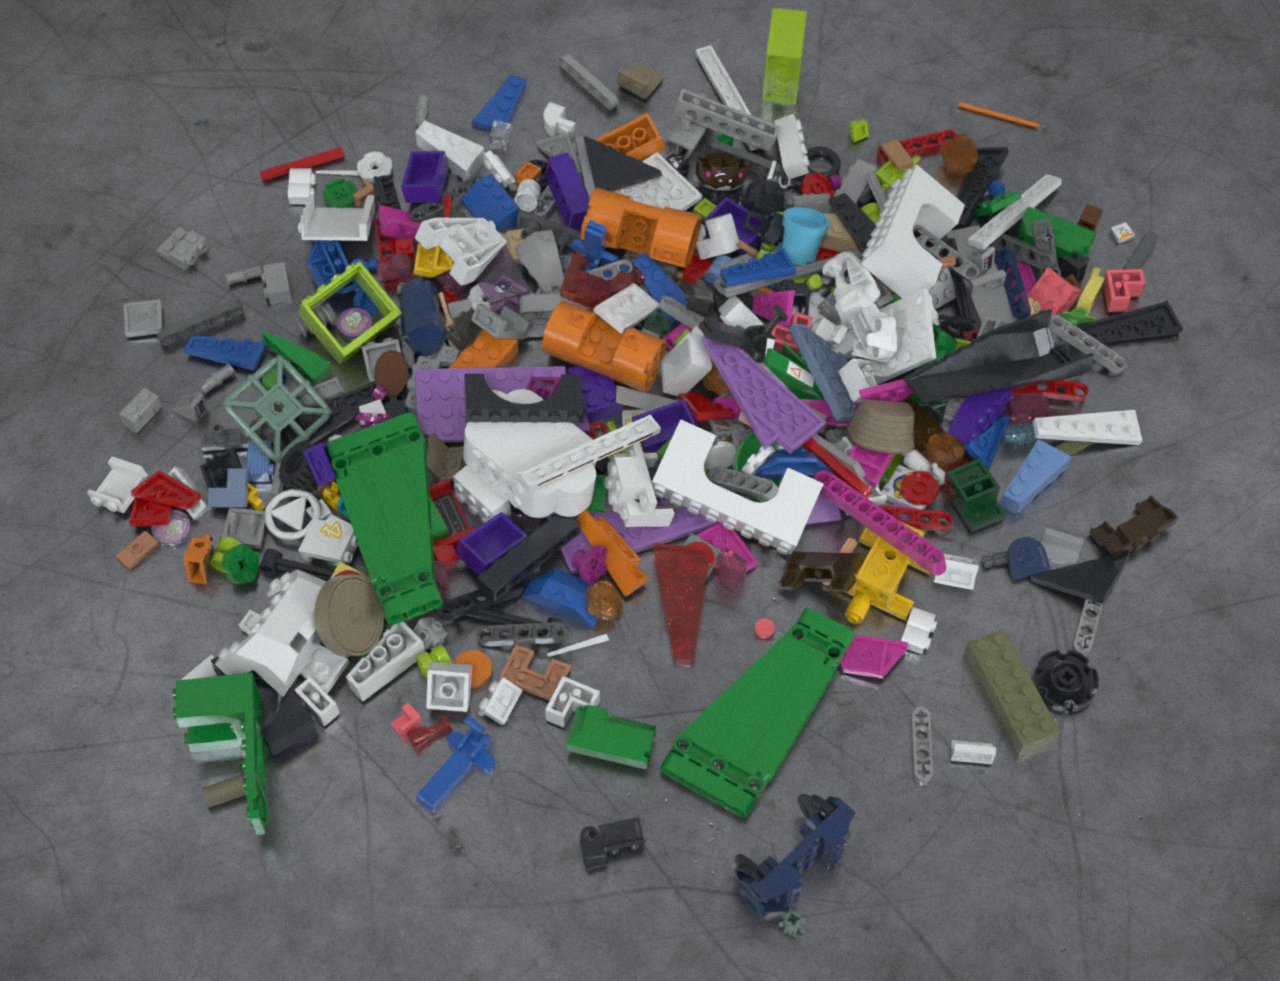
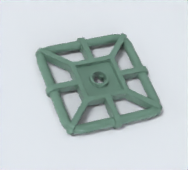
[222,355,332,462]

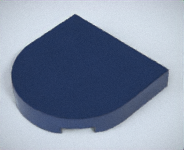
[1007,537,1051,580]

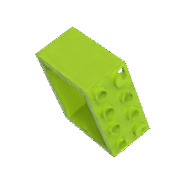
[762,8,807,104]
[298,261,402,365]

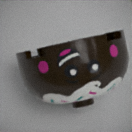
[696,153,749,192]

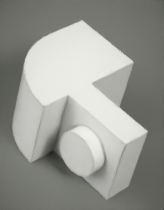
[544,102,575,139]
[810,317,848,349]

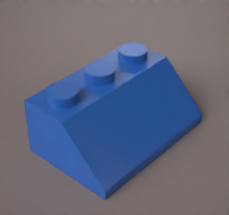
[462,174,520,233]

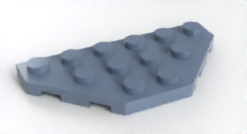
[789,324,857,421]

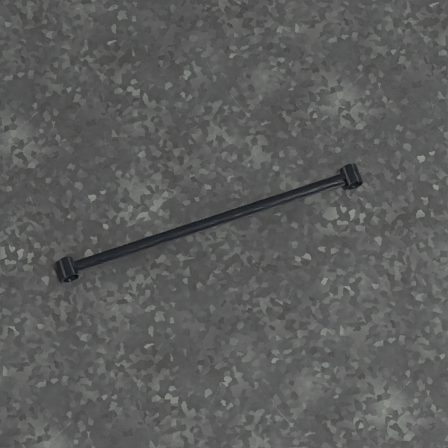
[259,548,563,644]

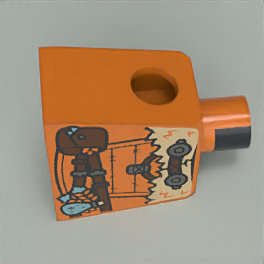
[183,534,214,584]

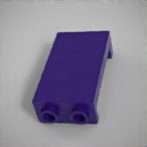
[303,429,361,487]

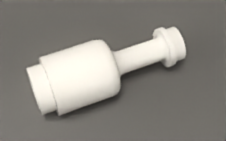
[901,449,932,473]

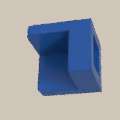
[353,287,378,316]

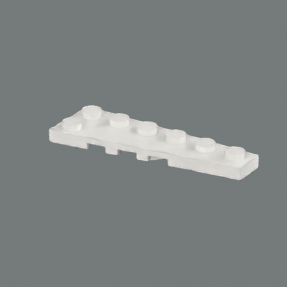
[1032,410,1142,445]
[239,610,349,694]

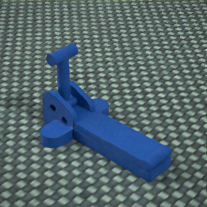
[570,220,619,273]
[416,716,495,813]

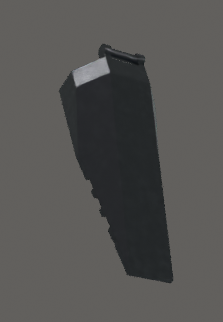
[904,309,1094,405]

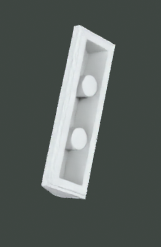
[167,467,212,520]

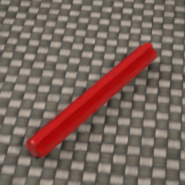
[260,147,344,181]

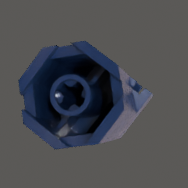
[399,278,447,357]

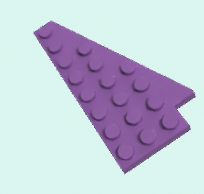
[701,335,827,454]

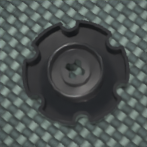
[1032,650,1099,712]

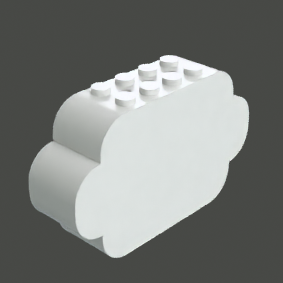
[463,389,596,518]

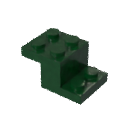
[946,458,1006,532]

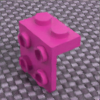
[378,205,421,242]

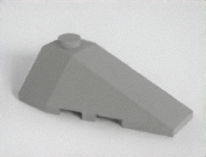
[515,230,564,294]

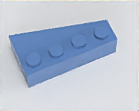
[1000,439,1072,515]

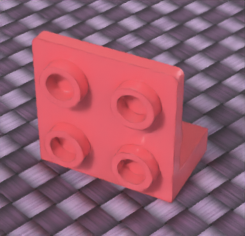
[1027,268,1083,316]

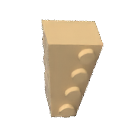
[820,213,858,252]

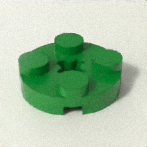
[222,544,260,584]

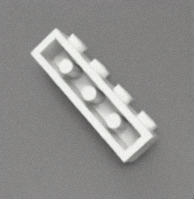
[774,114,810,179]

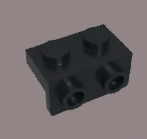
[598,817,646,855]

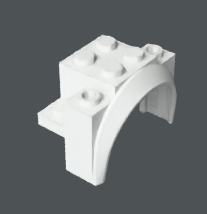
[604,442,674,527]

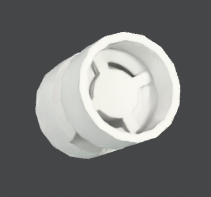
[515,179,541,212]

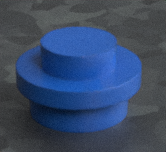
[988,180,1006,197]

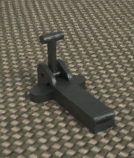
[698,304,788,363]

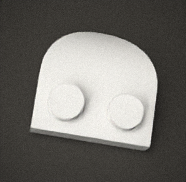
[483,150,516,189]

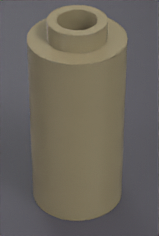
[201,775,246,808]

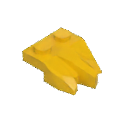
[413,243,455,277]

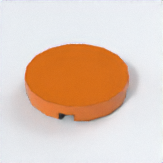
[453,650,493,689]

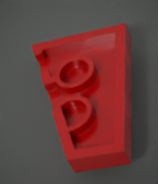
[678,392,733,422]
[131,470,201,510]

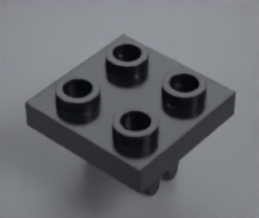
[200,448,243,488]

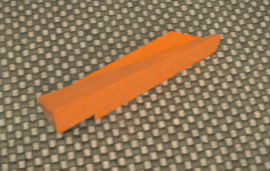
[576,509,649,596]

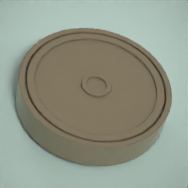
[314,574,384,657]

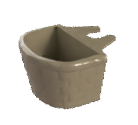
[847,399,915,454]

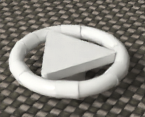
[265,489,321,540]

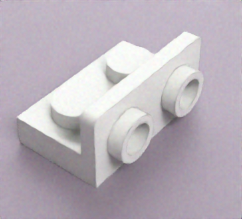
[478,677,523,725]
[951,740,996,764]

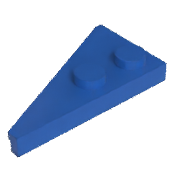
[963,415,1010,469]

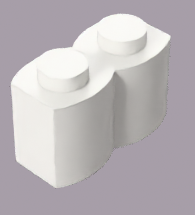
[288,169,316,204]
[901,607,937,654]

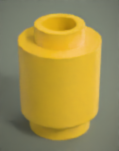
[845,594,870,624]

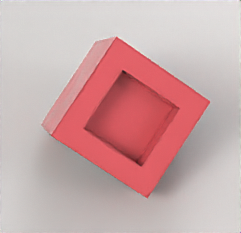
[391,703,422,739]

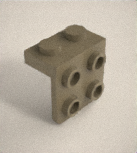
[617,62,663,99]
[426,433,465,483]

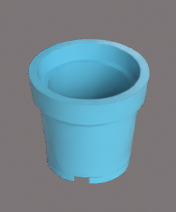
[782,207,830,265]

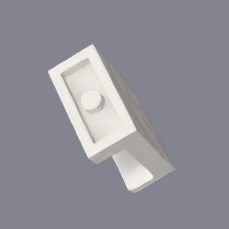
[87,457,149,513]
[298,518,359,565]

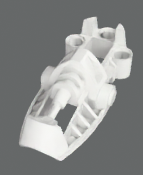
[823,251,897,363]

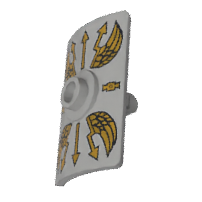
[708,418,754,449]

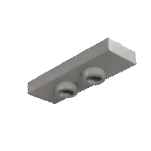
[295,377,345,408]

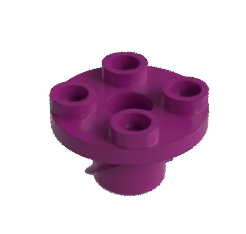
[355,412,392,429]
[572,544,607,584]

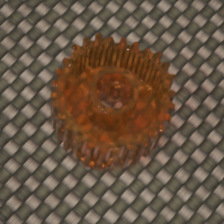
[940,133,979,174]
[924,431,965,473]

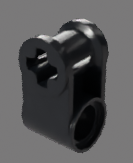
[580,826,608,870]

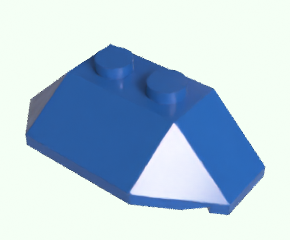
[307,240,359,294]
[754,449,833,479]
[522,568,602,628]

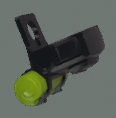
[743,210,784,251]
[772,274,823,316]

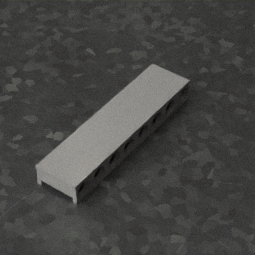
[944,225,1018,329]

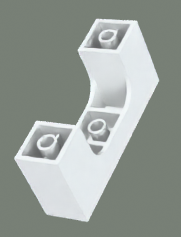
[861,165,965,298]
[652,420,823,555]

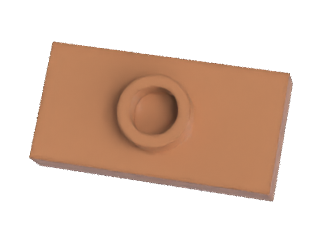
[116,531,159,570]

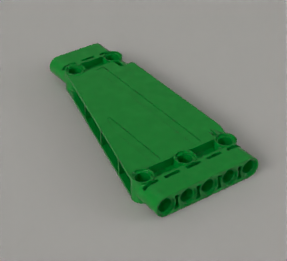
[326,412,443,625]
[659,608,856,818]

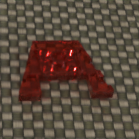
[560,253,635,309]

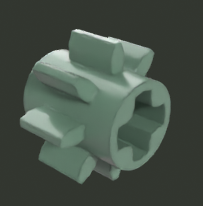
[779,908,806,937]

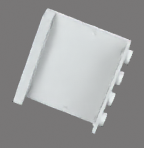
[298,194,375,241]

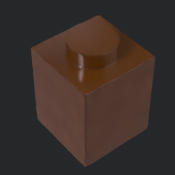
[1078,204,1103,231]

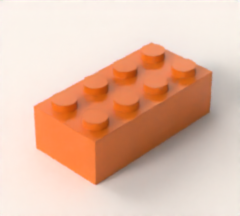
[596,113,666,162]
[448,329,518,369]

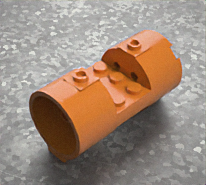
[580,188,702,268]
[541,300,667,393]

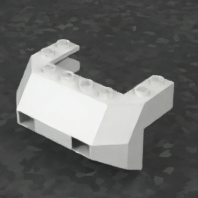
[215,570,326,697]

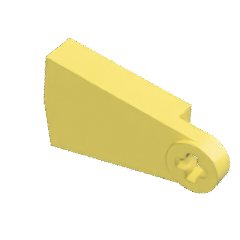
[1076,267,1105,325]

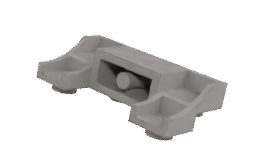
[404,345,460,414]

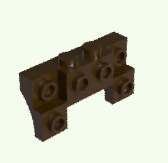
[1089,495,1178,558]
[778,551,863,593]

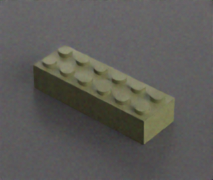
[965,629,1060,755]

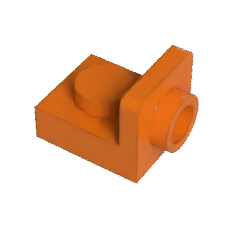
[515,161,542,187]

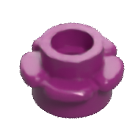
[828,173,842,189]
[371,384,388,401]

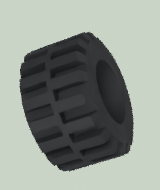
[279,441,318,493]

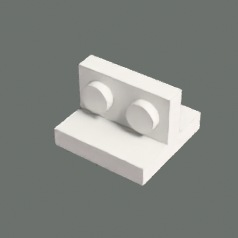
[934,553,979,590]

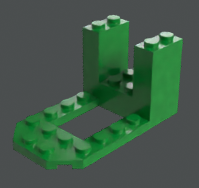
[172,673,268,835]

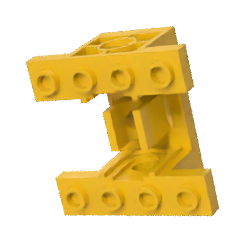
[846,521,930,620]

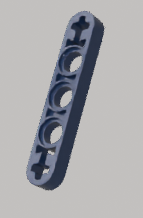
[996,247,1031,320]

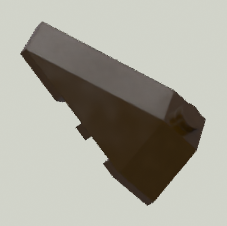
[901,397,943,453]

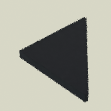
[583,136,663,191]
[1031,551,1130,604]

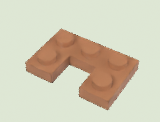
[499,644,571,701]

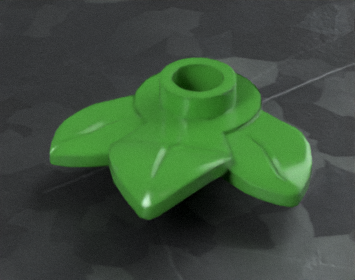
[1059,308,1095,326]

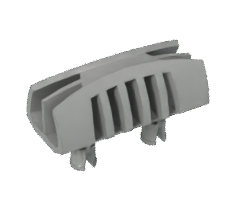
[663,93,707,160]

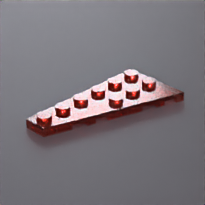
[652,543,711,662]

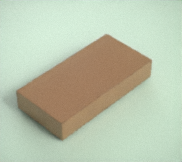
[882,139,914,172]

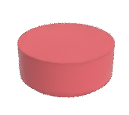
[755,618,775,639]

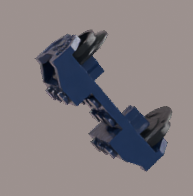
[734,794,856,921]

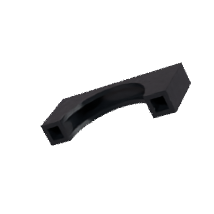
[464,373,584,423]
[210,656,317,756]

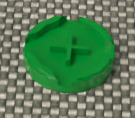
[323,179,358,208]

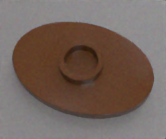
[374,350,408,397]

